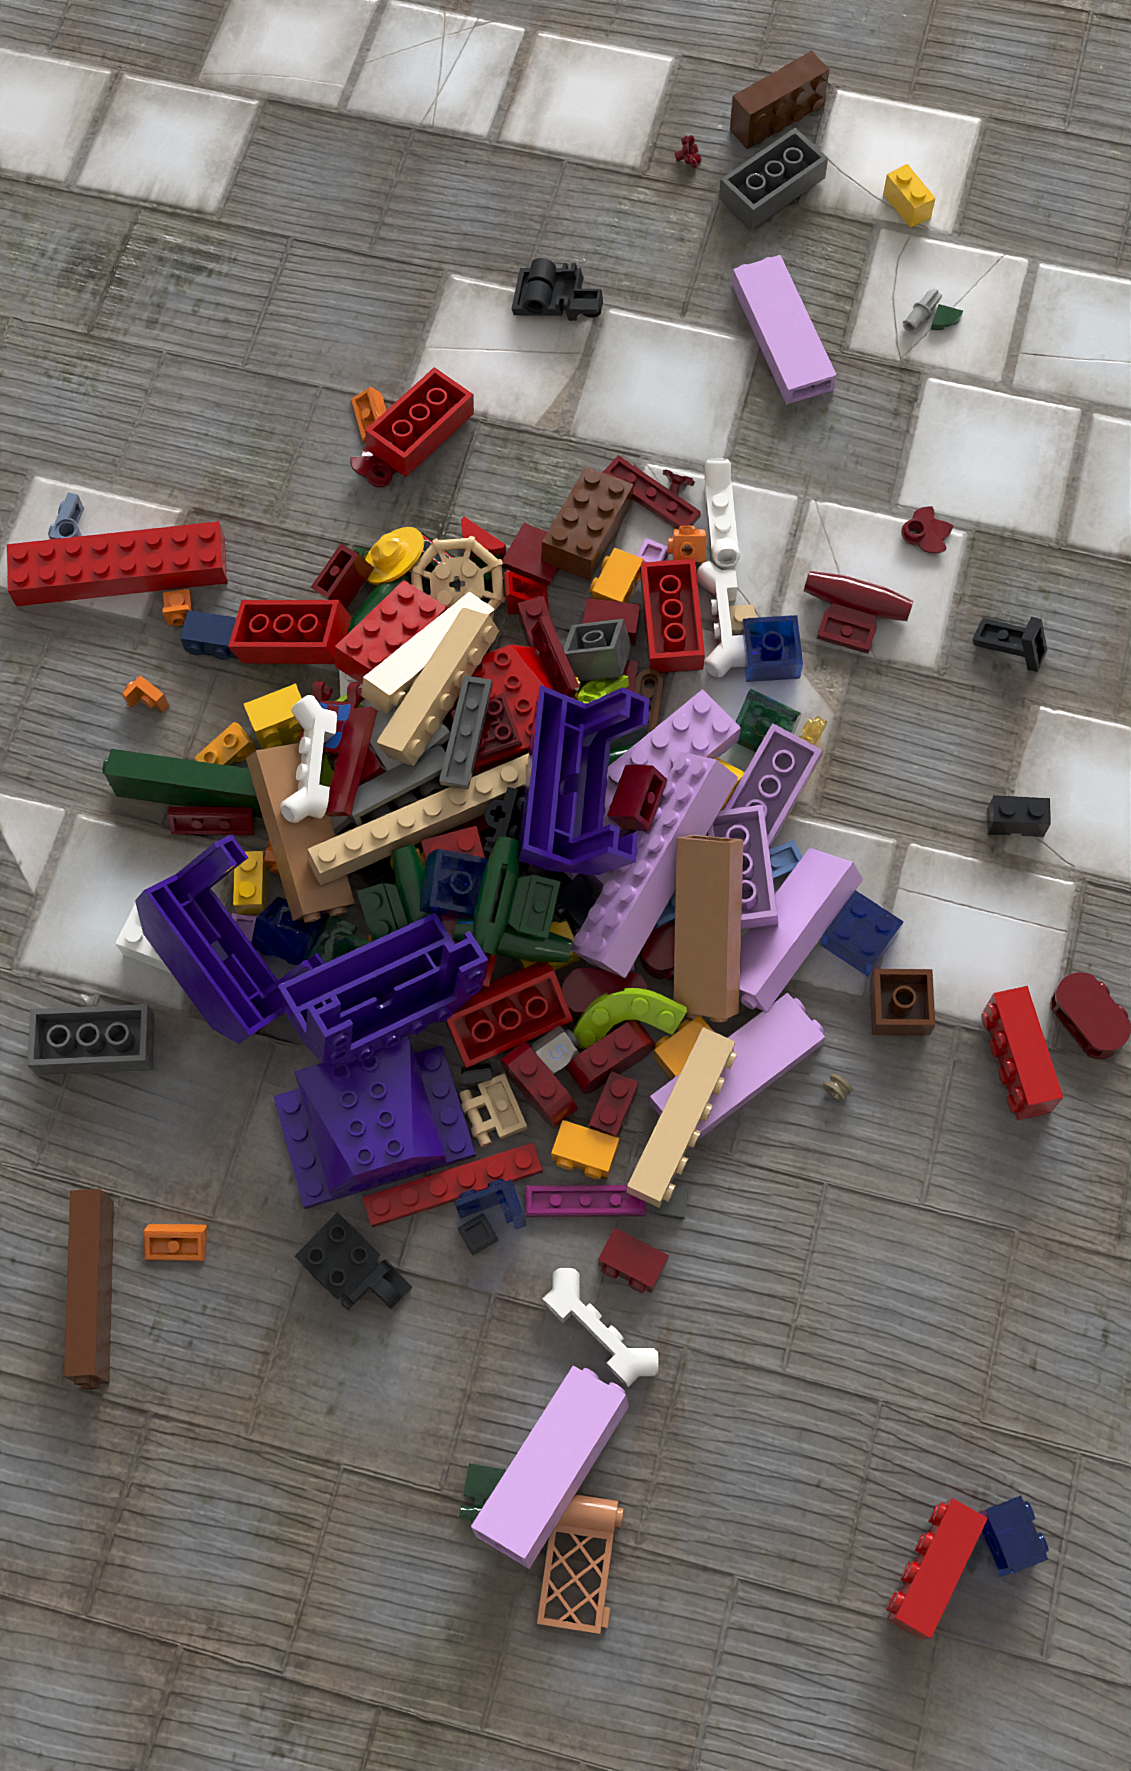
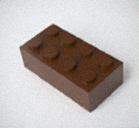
[730,51,830,149]
[541,466,634,580]

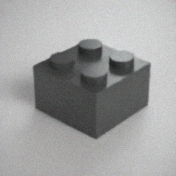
[563,619,631,682]

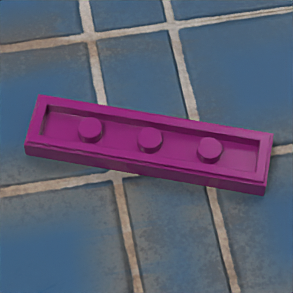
[526,1185,646,1217]

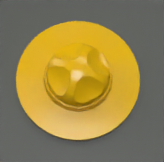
[365,527,424,585]

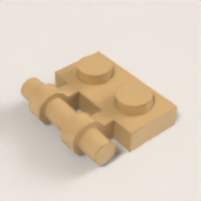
[459,1073,527,1148]

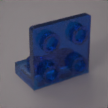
[454,1179,527,1230]

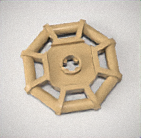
[409,536,506,610]

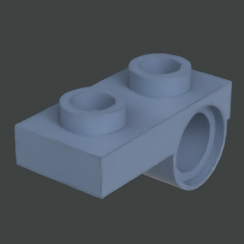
[48,492,84,540]

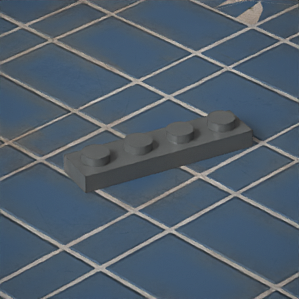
[439,675,493,790]

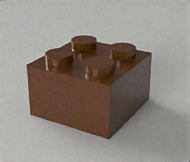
[870,969,935,1036]

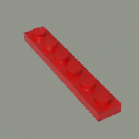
[363,1143,543,1228]

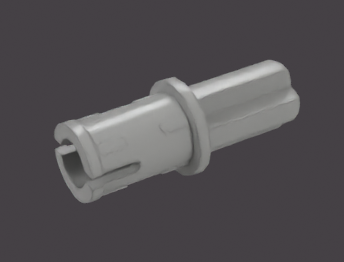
[903,288,942,333]

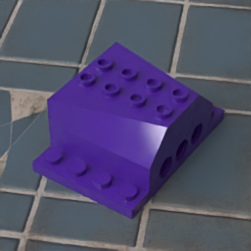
[274,1037,476,1209]

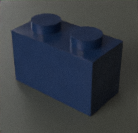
[180,610,238,660]

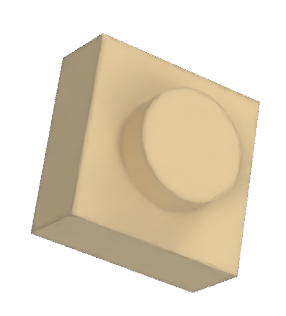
[729,604,757,635]

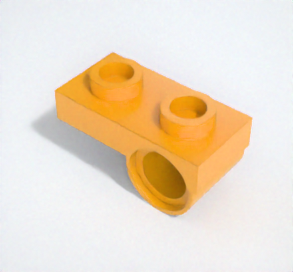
[194,722,256,766]

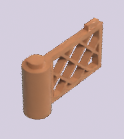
[537,1494,623,1634]

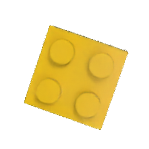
[244,684,303,749]

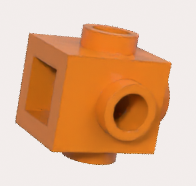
[668,526,706,562]

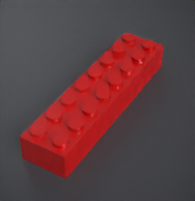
[7,521,228,607]

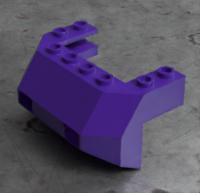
[520,685,650,875]
[135,834,325,1044]
[278,913,488,1064]

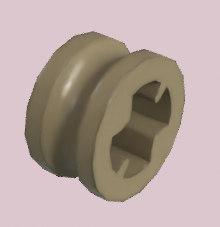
[823,1073,853,1102]

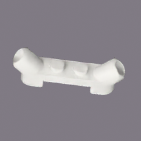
[704,458,740,570]
[696,561,745,678]
[281,695,337,823]
[542,1268,658,1387]

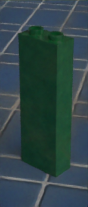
[102,749,263,818]

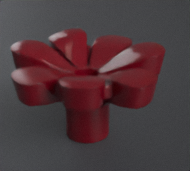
[675,135,702,168]
[662,469,695,495]

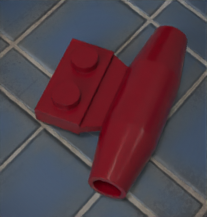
[804,571,914,654]

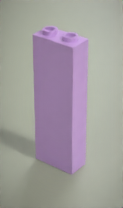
[732,255,837,405]
[739,848,863,1012]
[649,993,825,1147]
[471,1366,629,1569]

